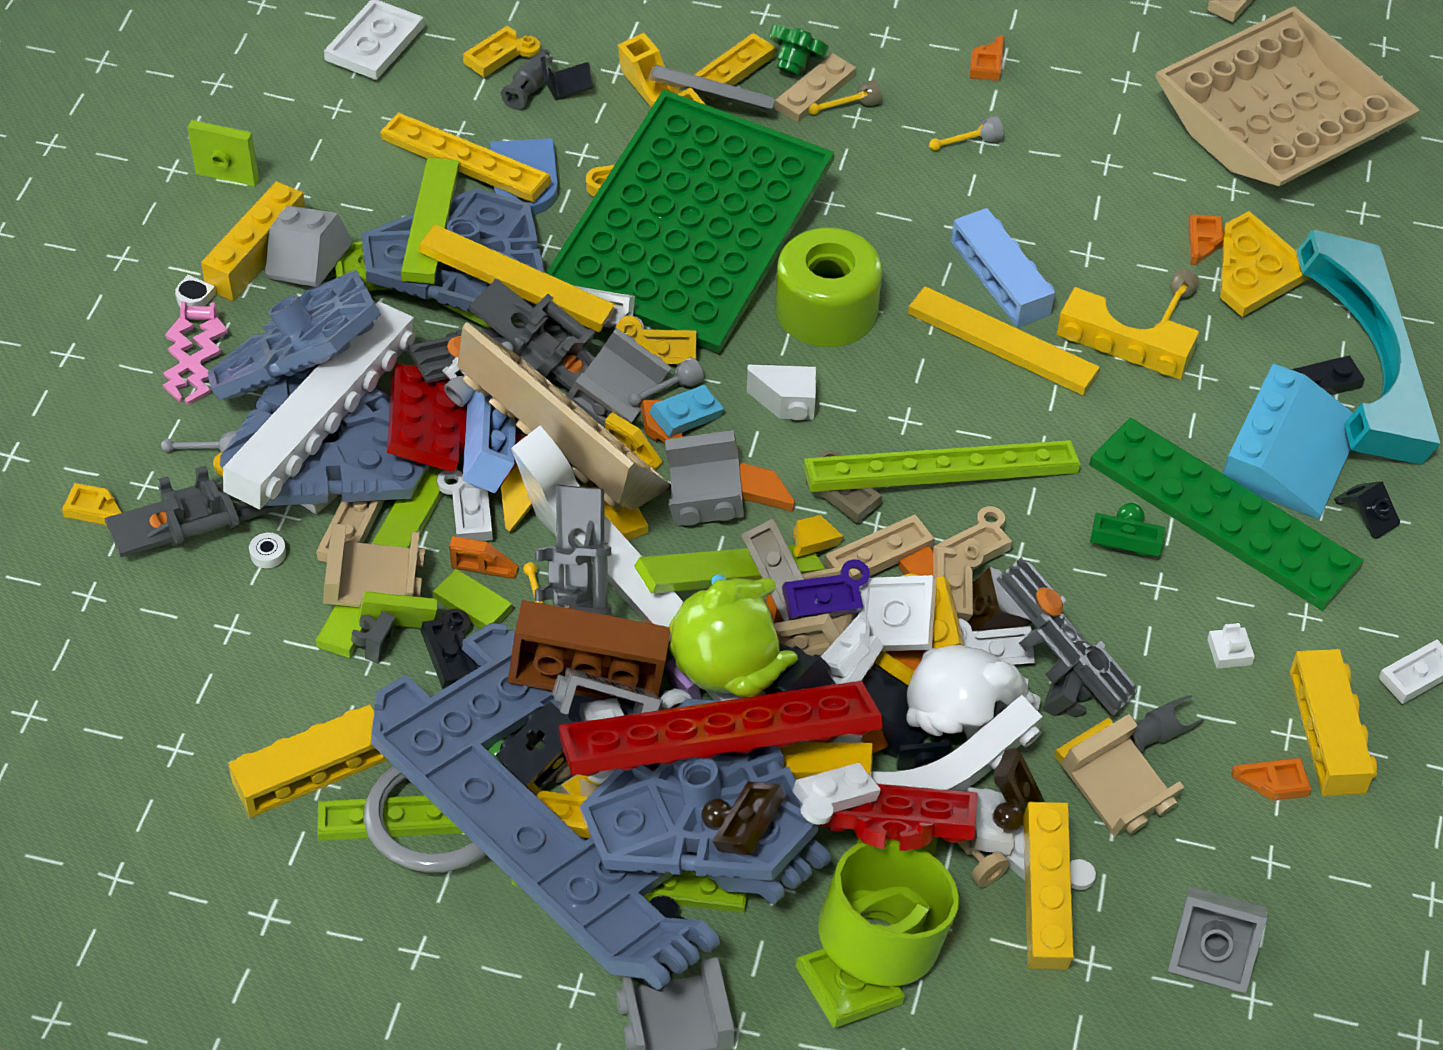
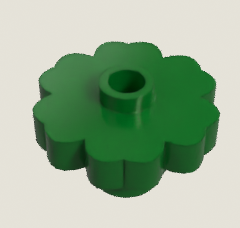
[768,25,829,76]

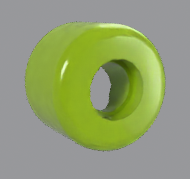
[775,227,882,347]
[818,840,959,987]

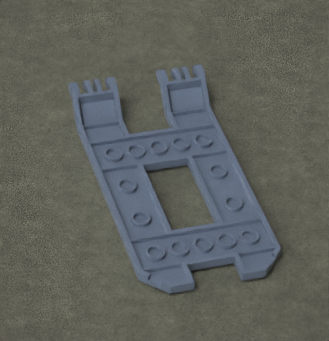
[371,623,831,990]

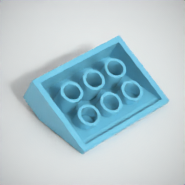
[1223,363,1353,520]

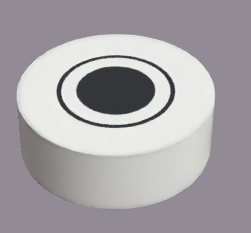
[249,533,286,568]

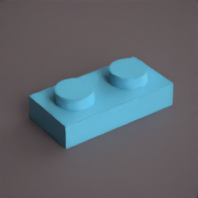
[649,385,724,437]

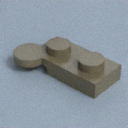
[806,451,882,523]

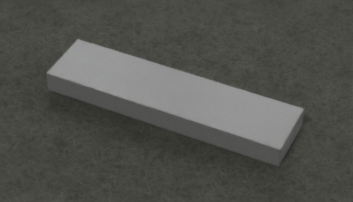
[649,65,775,112]

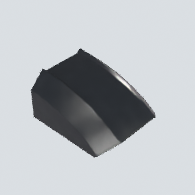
[861,663,926,758]

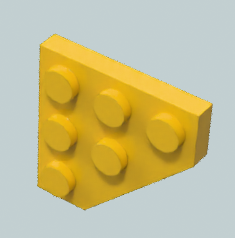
[1220,211,1311,317]

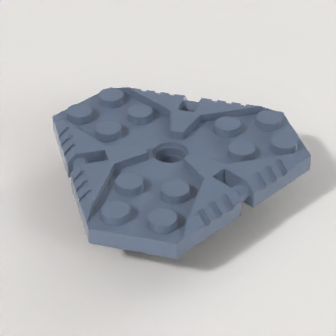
[361,188,544,313]
[207,270,381,400]
[220,364,430,506]
[579,699,818,881]

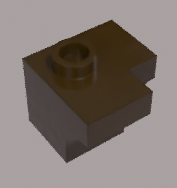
[967,567,1032,631]

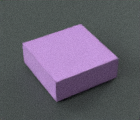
[665,657,701,700]

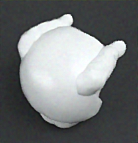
[906,645,1035,740]

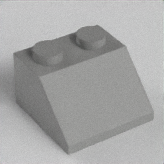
[265,206,353,287]
[1168,886,1267,994]

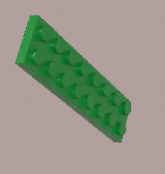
[1089,417,1364,611]

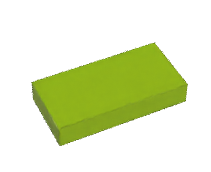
[433,569,513,629]
[358,591,437,629]

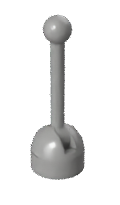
[444,342,514,407]
[628,357,704,406]
[161,431,237,453]

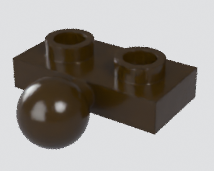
[992,749,1045,833]
[701,781,786,855]

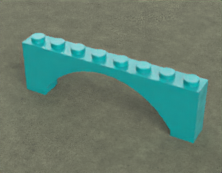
[1296,230,1441,465]

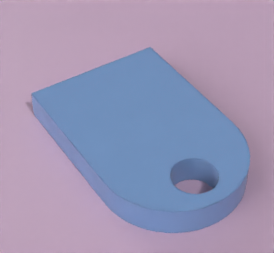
[490,138,558,215]

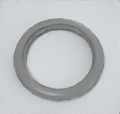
[364,765,486,873]

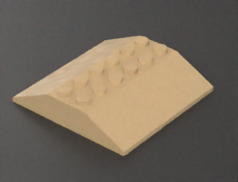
[1155,6,1420,186]
[457,322,671,511]

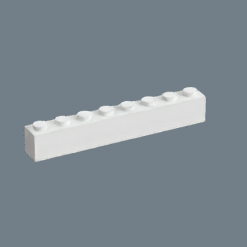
[223,301,415,510]

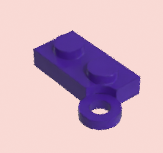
[782,559,870,621]

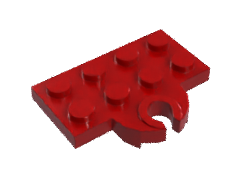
[386,363,467,472]
[818,783,978,851]

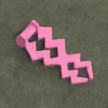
[163,301,228,405]

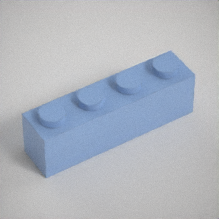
[951,208,1055,328]
[463,390,516,493]

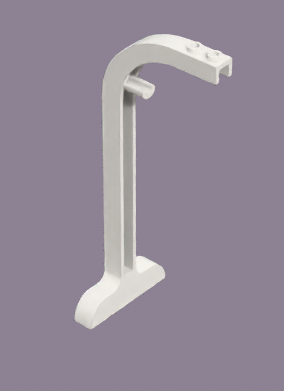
[511,426,1043,791]

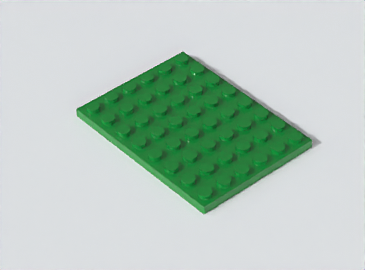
[546,89,834,354]

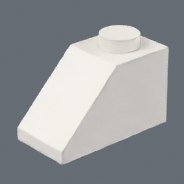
[747,364,816,420]

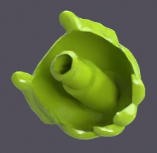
[669,578,798,698]

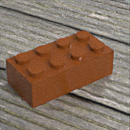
[508,600,670,706]

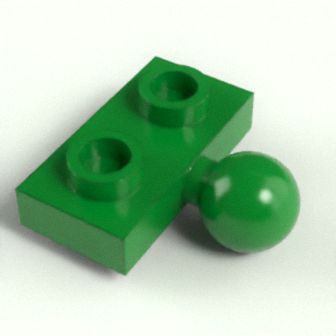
[1090,503,1165,557]

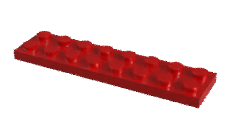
[558,681,882,776]

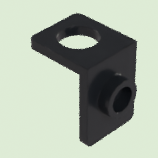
[540,56,594,100]
[1334,481,1400,538]
[896,732,950,771]

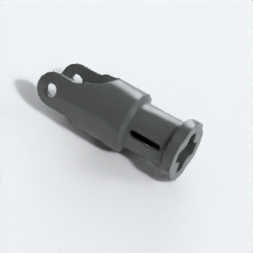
[501,49,553,110]
[1130,695,1204,753]

